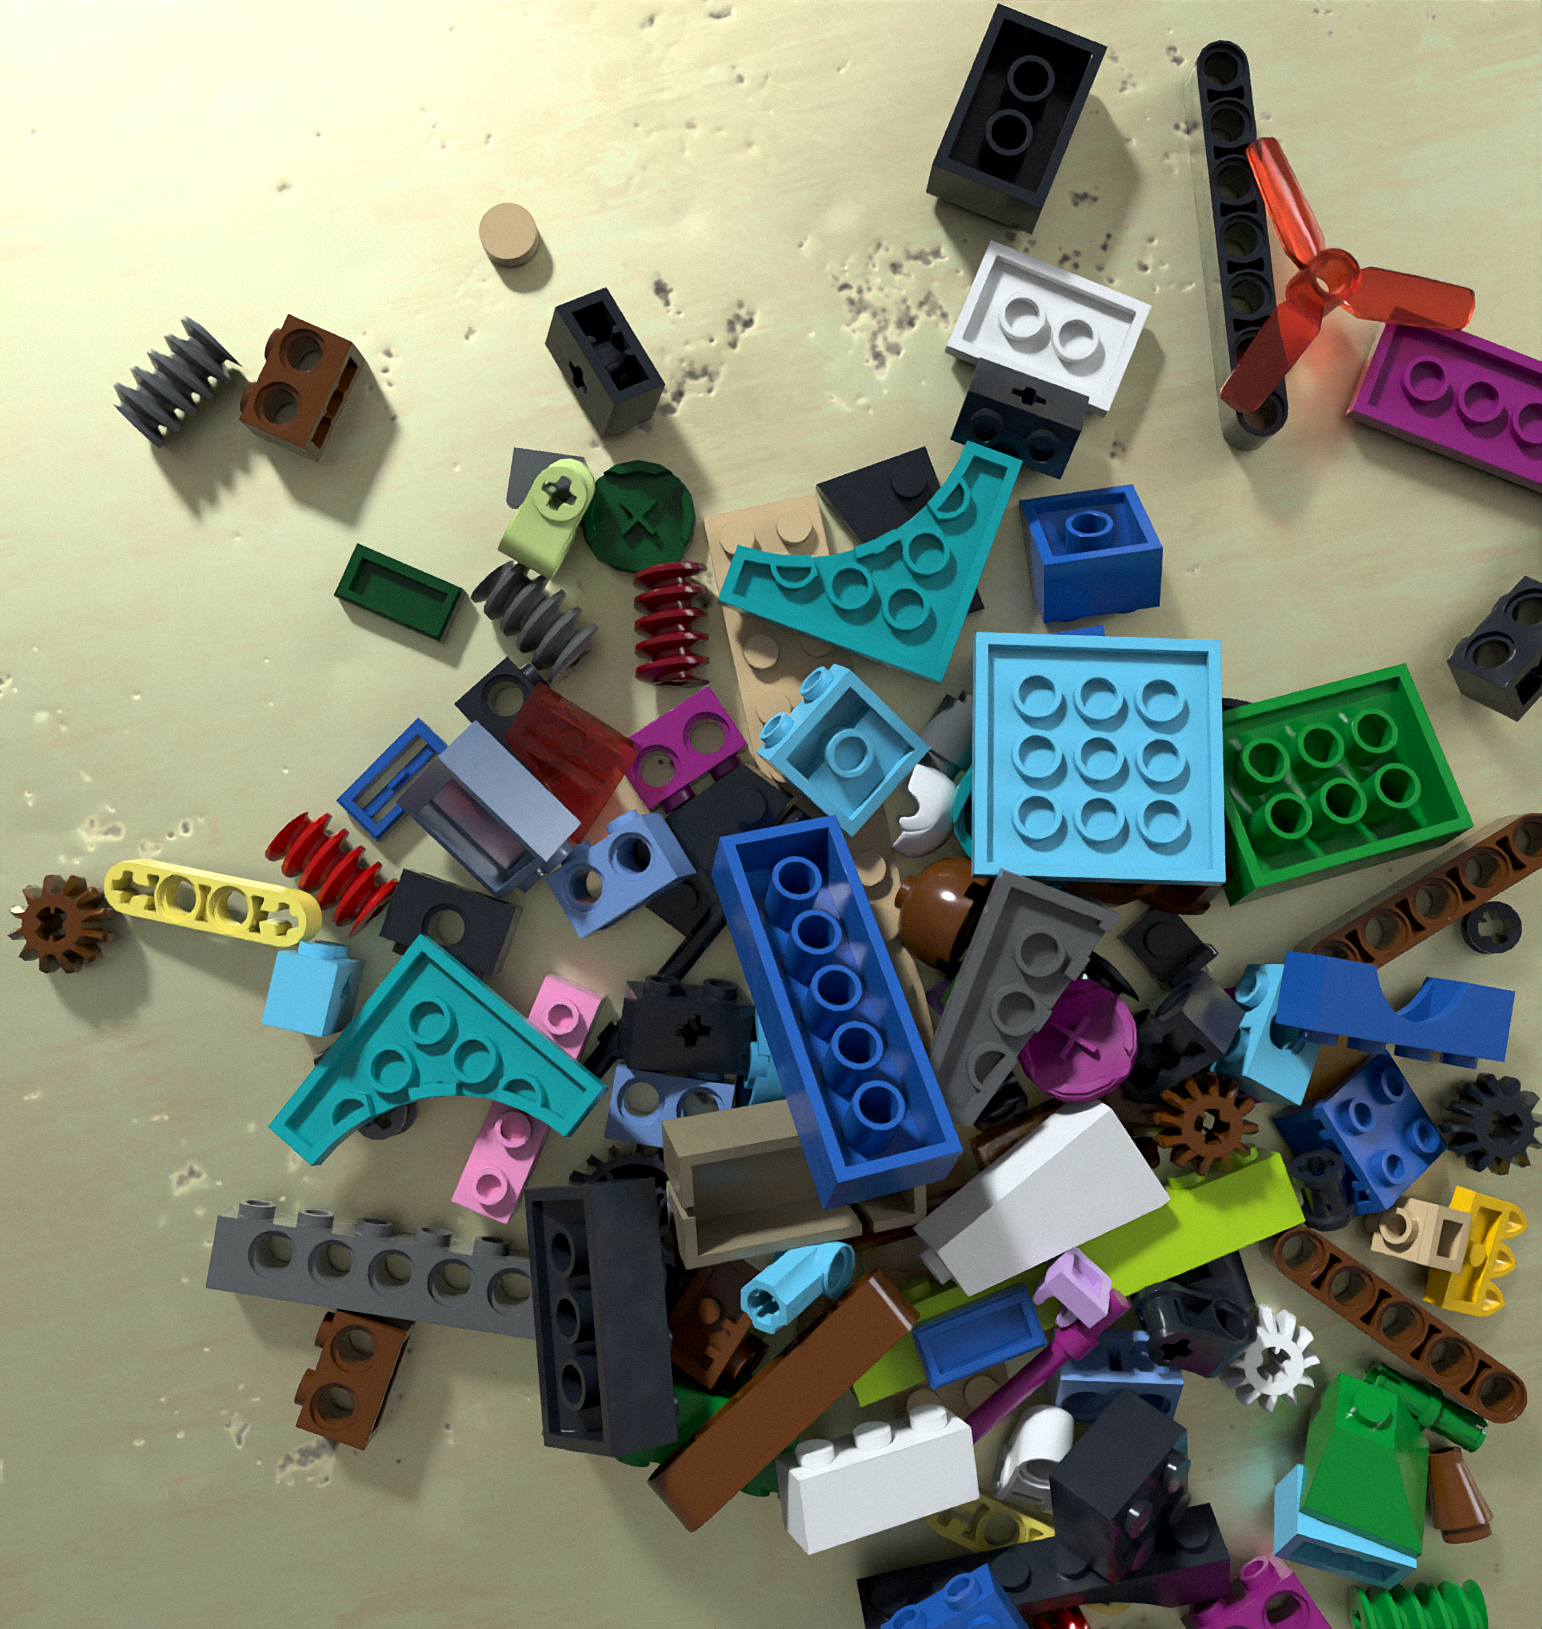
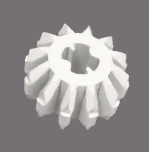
[1218,1304,1320,1412]

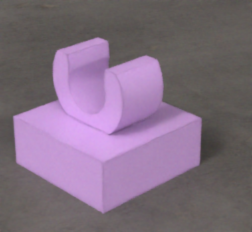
[1032,1247,1112,1329]

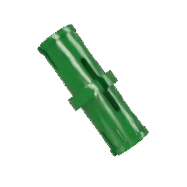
[1362,1361,1488,1453]

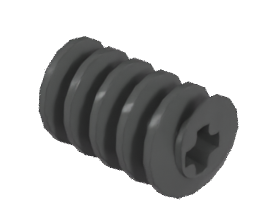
[113,315,242,448]
[471,560,599,686]

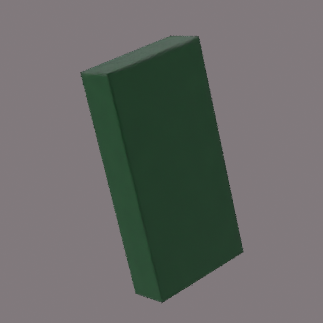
[334,543,467,645]

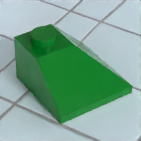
[1299,1372,1429,1559]

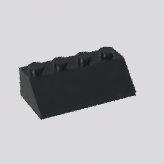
[524,1177,679,1457]

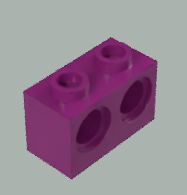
[609,685,748,815]
[1180,1552,1332,1629]

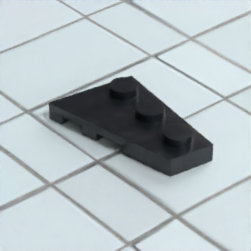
[816,446,985,618]

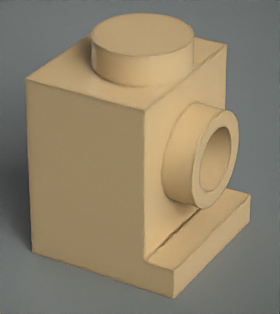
[1366,1196,1472,1274]

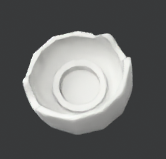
[892,761,956,858]

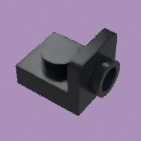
[1116,906,1219,991]

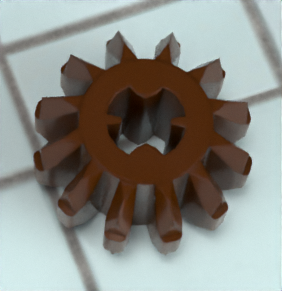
[7,875,117,974]
[1151,1070,1259,1176]

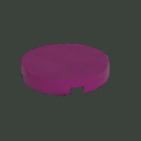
[1017,979,1138,1102]

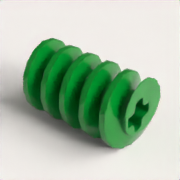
[1347,1579,1488,1629]

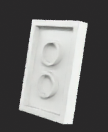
[944,240,1152,418]

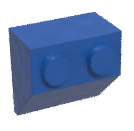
[1019,484,1163,623]

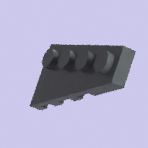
[927,868,1122,1128]

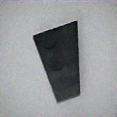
[633,761,793,937]

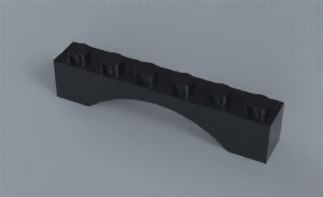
[856,1502,1230,1629]

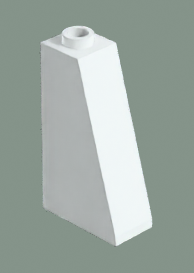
[913,1099,1171,1297]

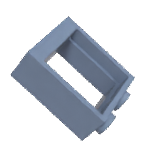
[396,720,581,901]

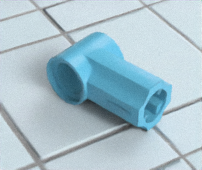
[741,1241,855,1334]

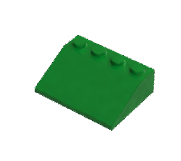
[1222,663,1474,907]

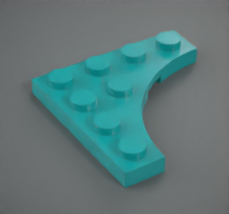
[717,440,1023,685]
[268,934,609,1166]

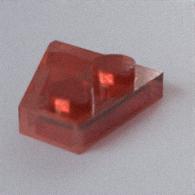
[504,682,642,845]

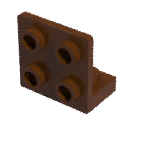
[667,1258,769,1390]

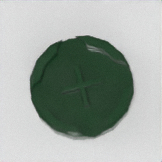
[581,460,697,577]

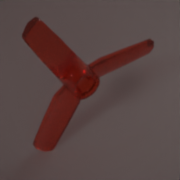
[1219,137,1475,414]

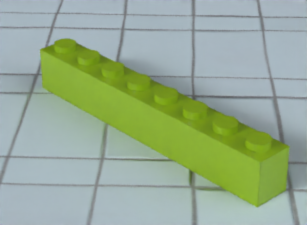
[850,1143,1306,1407]

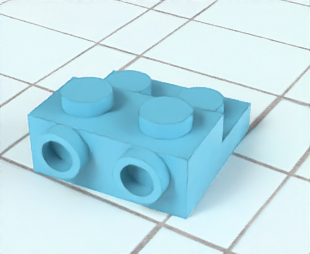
[755,663,931,837]

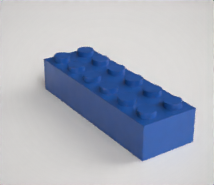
[711,815,963,1211]

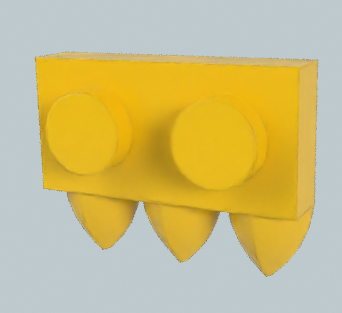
[1422,1186,1528,1317]

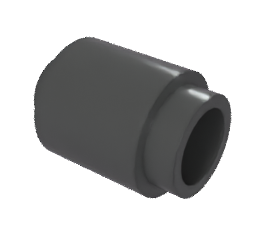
[919,690,973,781]

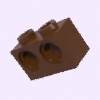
[239,314,366,463]
[294,1309,416,1451]

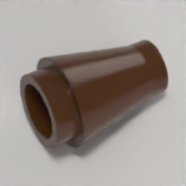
[1428,1446,1494,1544]

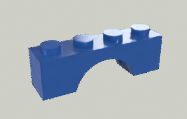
[1275,951,1515,1069]

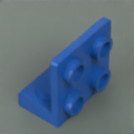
[1272,1049,1447,1216]

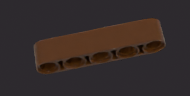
[1293,813,1542,969]
[1259,1223,1527,1424]
[646,1266,920,1533]

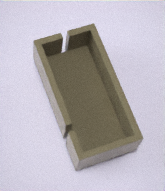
[661,1099,927,1270]

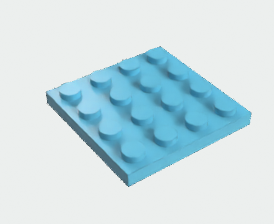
[971,632,1226,886]

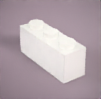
[775,1404,980,1555]

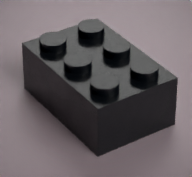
[926,3,1108,235]

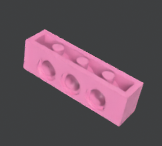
[451,973,607,1225]

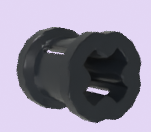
[1289,1150,1357,1232]

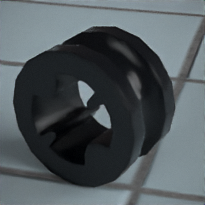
[1461,901,1522,954]

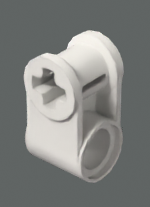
[992,1405,1075,1514]

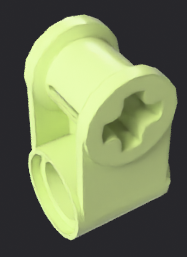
[498,458,595,580]

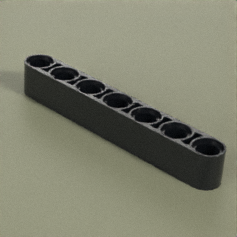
[1183,40,1288,451]

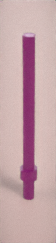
[963,1288,1130,1445]

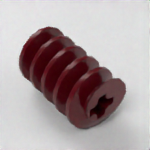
[633,561,710,688]

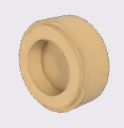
[479,203,539,266]

